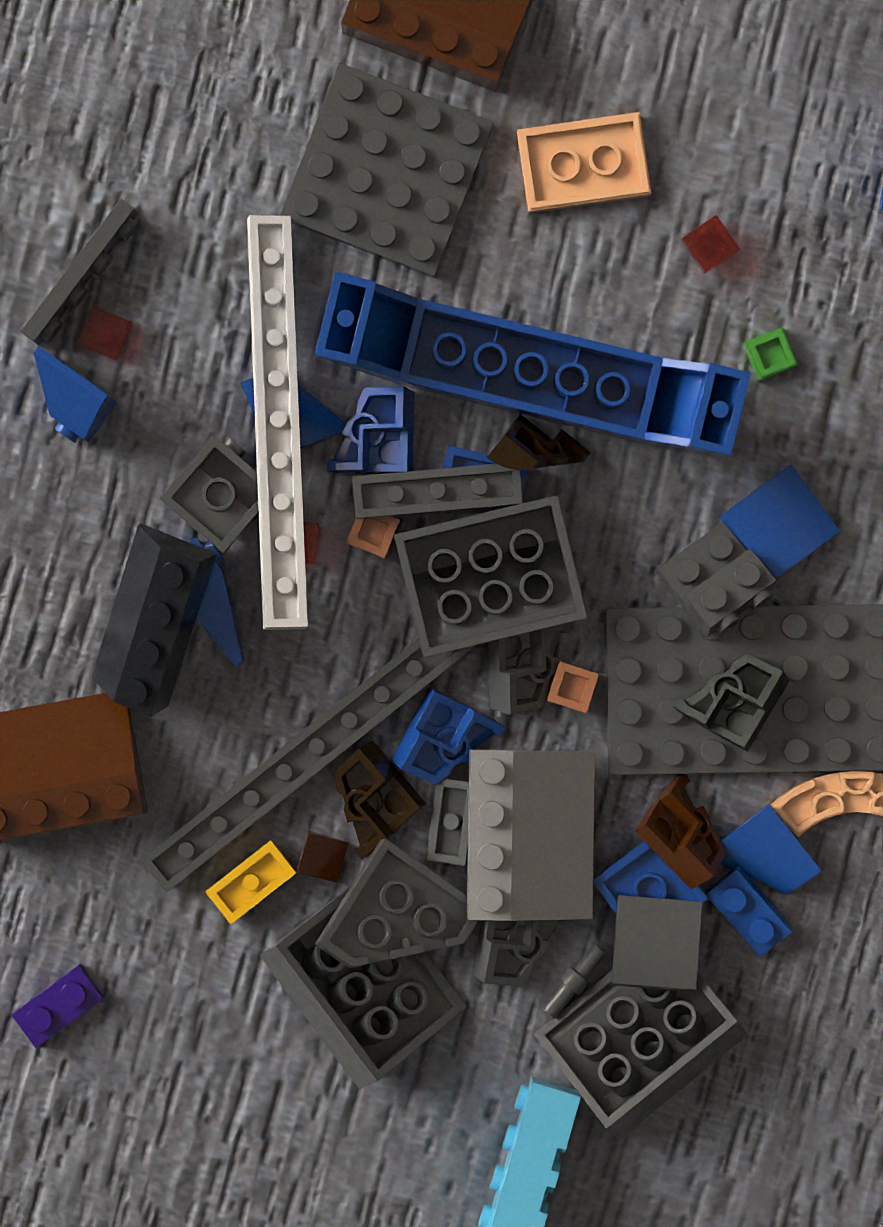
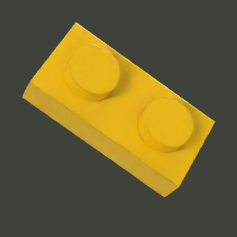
[205,839,297,924]

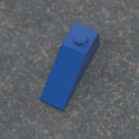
[189,538,245,667]

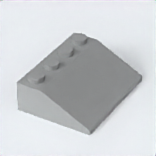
[467,750,595,921]

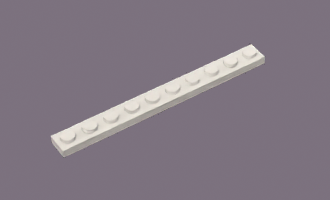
[247,215,308,630]

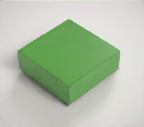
[743,327,798,382]

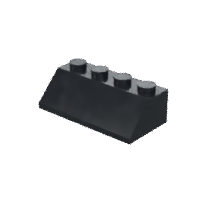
[92,523,216,717]

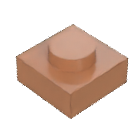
[346,516,400,559]
[546,661,599,713]

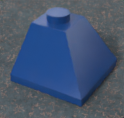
[34,346,117,443]

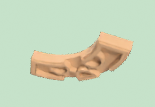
[770,771,883,837]

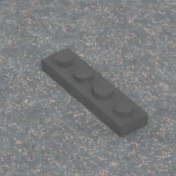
[20,199,139,346]
[352,464,523,519]

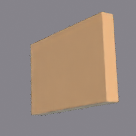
[516,112,652,214]

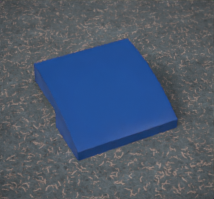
[719,464,840,579]

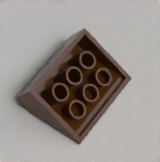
[341,0,532,92]
[0,693,148,840]

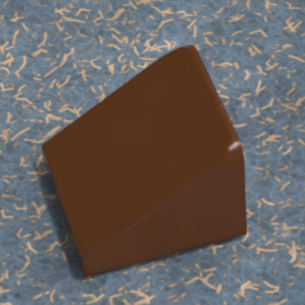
[296,831,349,883]

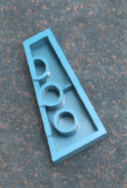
[478,1076,581,1227]

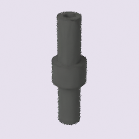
[542,943,607,1018]

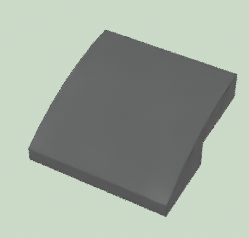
[426,778,469,866]
[611,895,702,992]

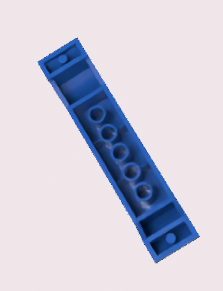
[315,272,751,457]

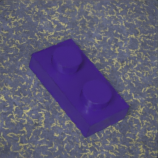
[11,964,104,1048]

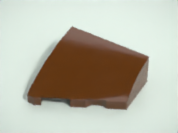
[635,774,727,890]

